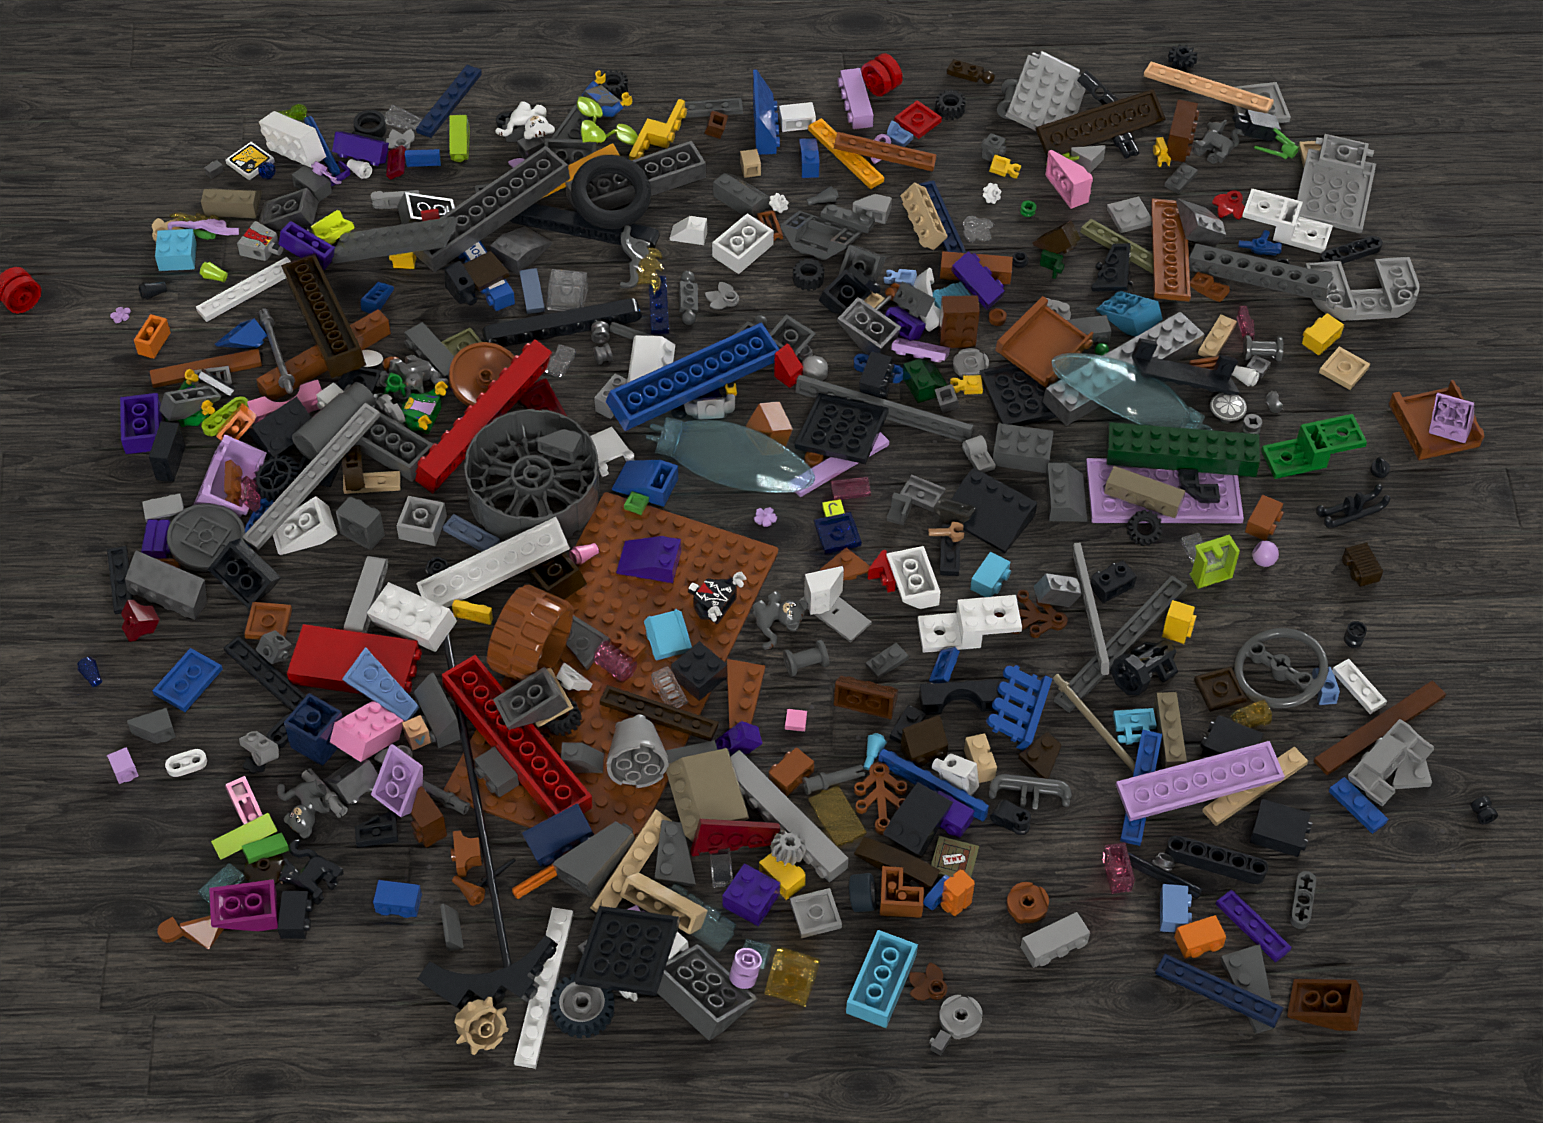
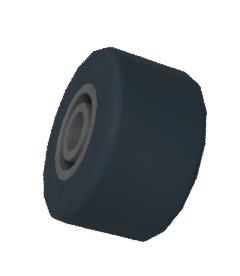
[849,873,876,912]

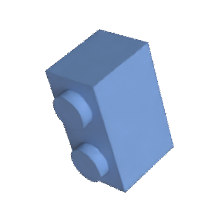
[1160,884,1192,932]

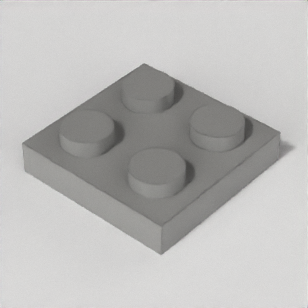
[1107,196,1151,233]
[790,888,842,938]

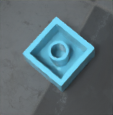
[155,229,197,271]

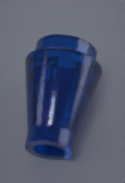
[77,657,102,687]

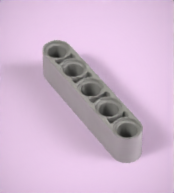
[344,556,388,633]

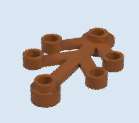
[854,762,907,835]

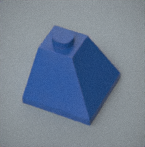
[215,318,267,348]

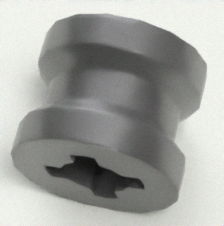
[591,321,609,344]
[593,343,613,364]
[1242,414,1262,434]

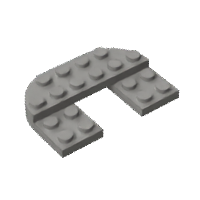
[1305,257,1419,321]

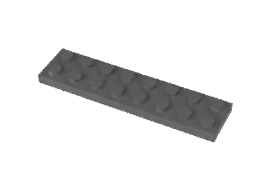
[332,216,458,264]

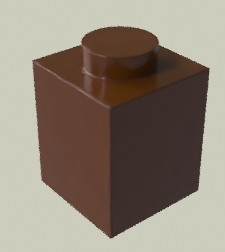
[704,111,728,139]

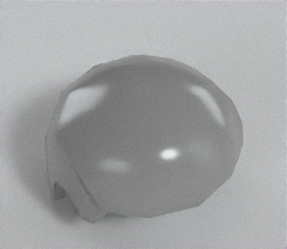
[801,355,828,381]

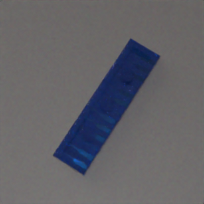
[649,276,669,334]

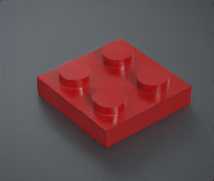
[894,100,942,139]

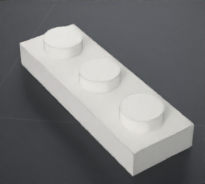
[1332,659,1387,714]

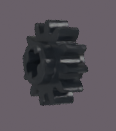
[1168,44,1198,70]

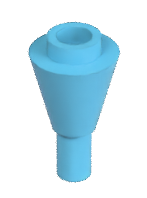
[863,733,887,770]

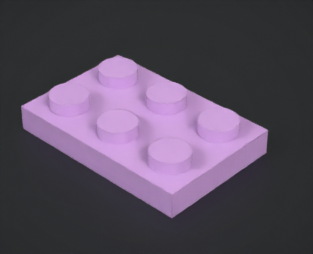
[891,337,950,362]

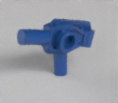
[1238,230,1282,255]

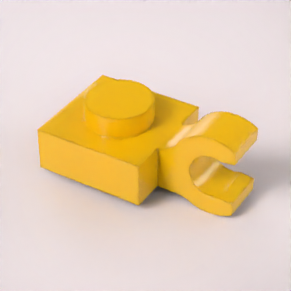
[1153,137,1171,167]

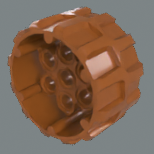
[487,585,574,682]

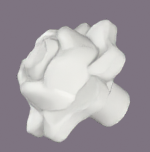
[983,183,1001,204]
[769,193,789,213]

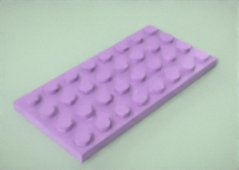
[1086,458,1244,523]

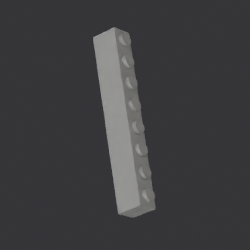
[731,750,848,883]

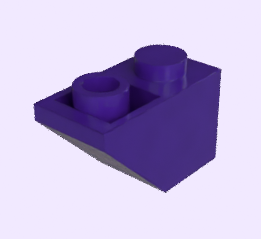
[715,721,763,757]

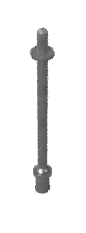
[258,309,295,394]

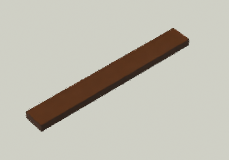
[1313,680,1446,775]

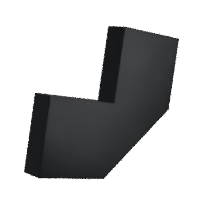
[1178,469,1220,503]

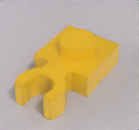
[989,155,1021,178]
[950,375,983,394]

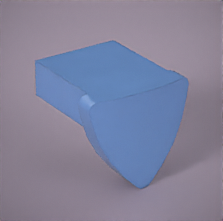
[886,121,913,147]

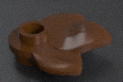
[909,962,947,1001]

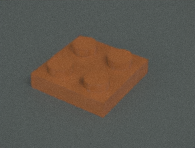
[244,602,292,640]

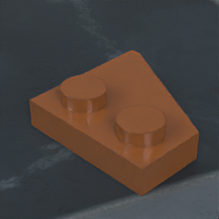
[820,547,870,581]

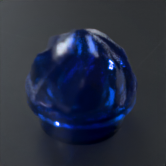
[258,162,276,179]

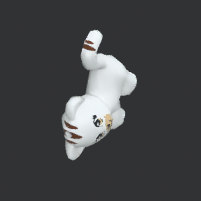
[495,102,555,139]

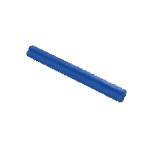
[304,116,340,177]

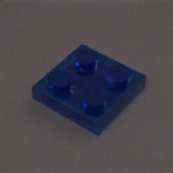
[814,512,862,554]

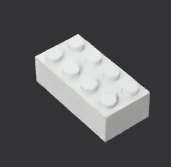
[259,111,326,167]
[367,582,457,652]

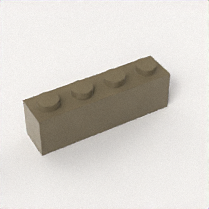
[1104,466,1185,518]
[1154,692,1187,769]

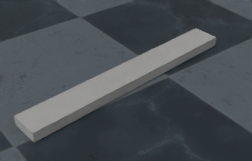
[1073,543,1109,675]

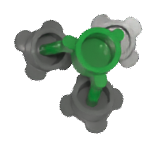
[373,371,412,410]

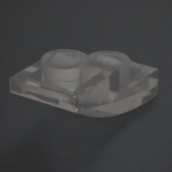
[544,344,577,378]

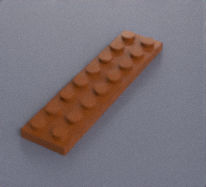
[1151,198,1191,302]

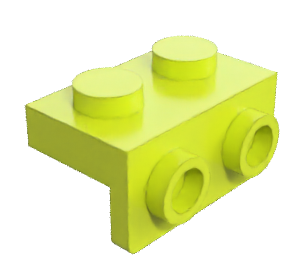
[311,210,355,245]

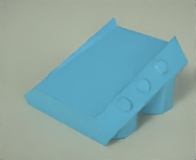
[644,609,692,660]

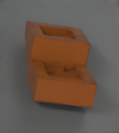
[1190,272,1230,302]

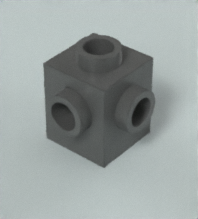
[981,133,1007,162]
[256,630,292,664]

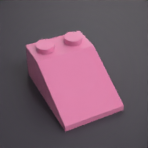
[1045,150,1093,209]

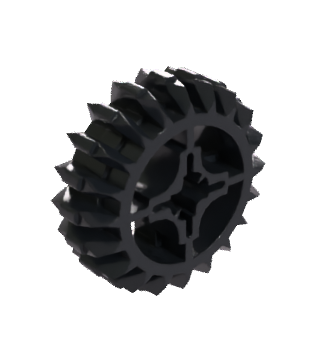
[253,454,302,502]

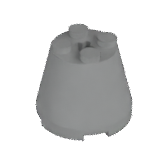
[607,715,669,788]

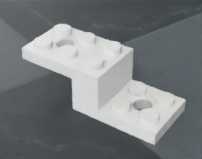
[1242,189,1333,254]
[917,595,1022,653]

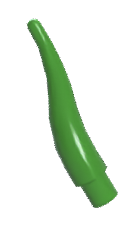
[179,220,216,240]

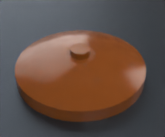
[449,342,515,407]

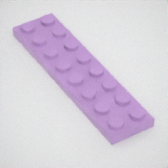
[1116,741,1285,821]

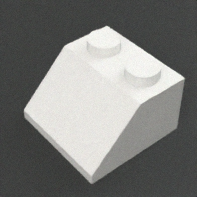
[804,566,844,615]

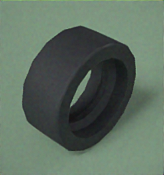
[353,110,387,138]

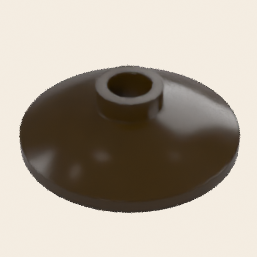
[244,854,285,885]

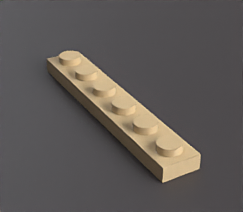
[1203,746,1308,826]
[590,809,672,913]

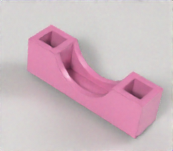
[247,380,322,424]

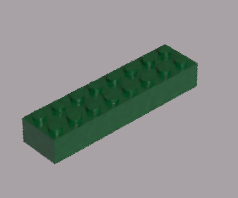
[1106,422,1260,477]

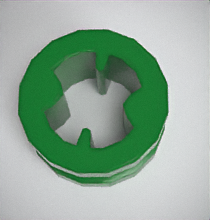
[1020,200,1037,217]

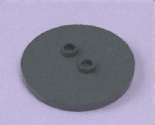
[167,503,245,572]

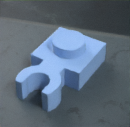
[884,269,917,286]

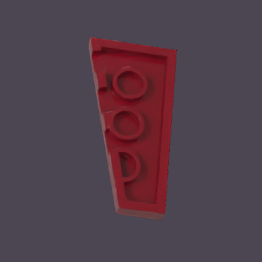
[518,378,567,417]
[690,819,780,856]

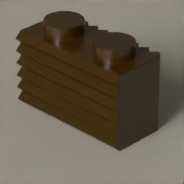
[1342,542,1383,587]

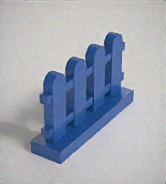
[986,665,1052,751]

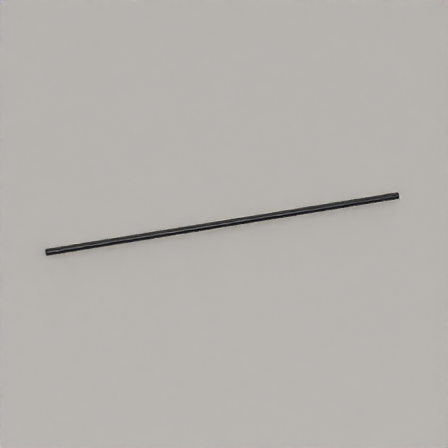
[443,632,512,968]

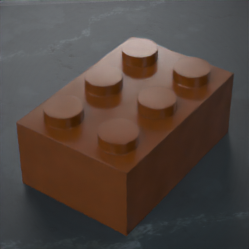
[1167,100,1200,163]
[938,295,980,348]

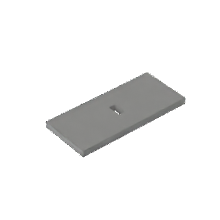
[800,597,872,643]

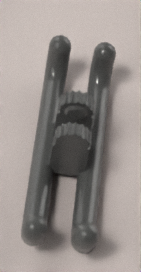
[988,774,1072,809]

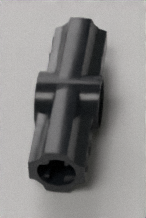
[1077,70,1119,105]

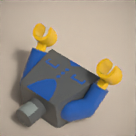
[582,70,632,118]

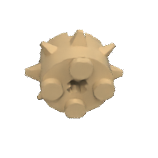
[454,996,509,1055]

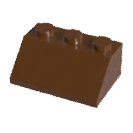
[834,676,898,719]

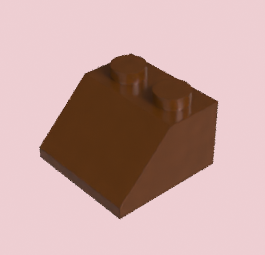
[411,786,447,848]

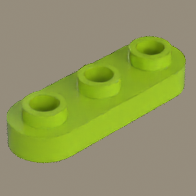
[202,396,248,436]

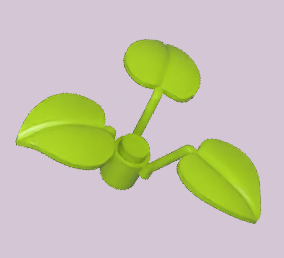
[577,97,638,145]

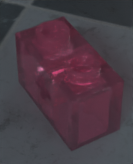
[1102,843,1135,894]

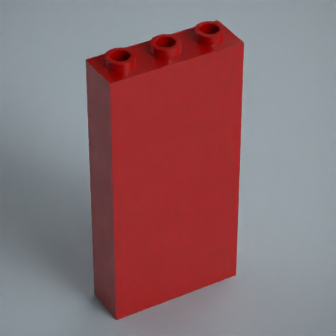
[287,624,422,695]

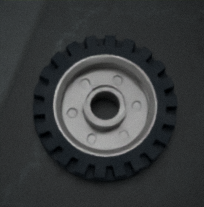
[550,973,615,1039]

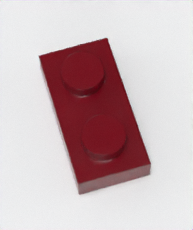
[386,145,406,180]

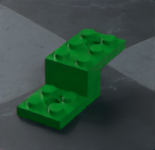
[1261,414,1367,479]

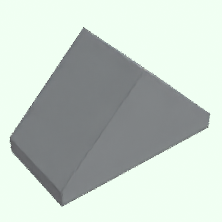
[1070,145,1106,173]

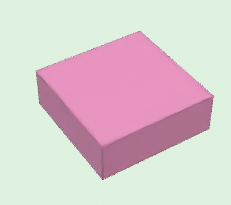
[785,709,807,732]

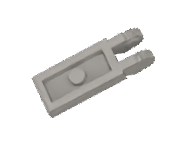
[370,190,419,209]

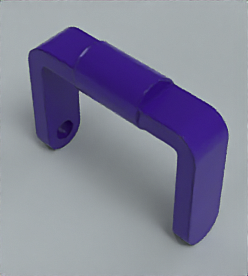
[322,161,351,186]

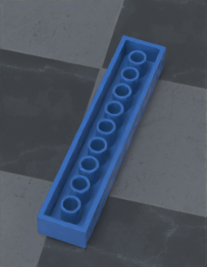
[605,322,780,431]

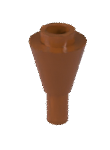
[452,875,485,906]

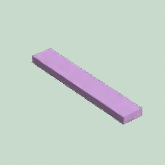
[789,432,889,497]

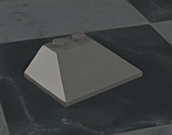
[781,211,863,260]

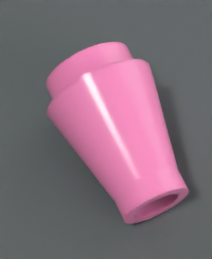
[569,543,599,565]

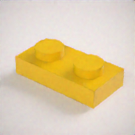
[452,599,493,625]

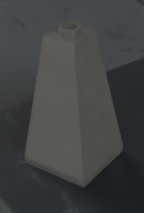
[553,821,635,899]

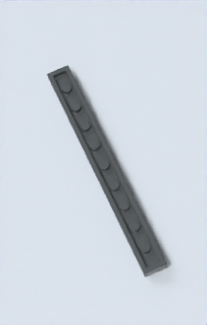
[796,375,973,442]
[1054,576,1187,713]

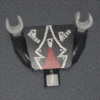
[688,572,747,624]

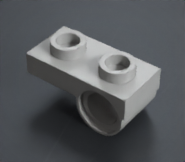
[962,435,996,473]
[239,731,279,766]

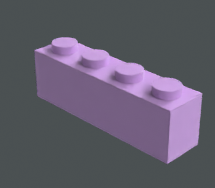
[838,68,873,129]

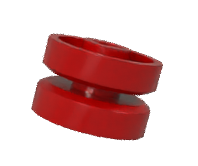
[861,53,903,97]
[0,267,42,314]

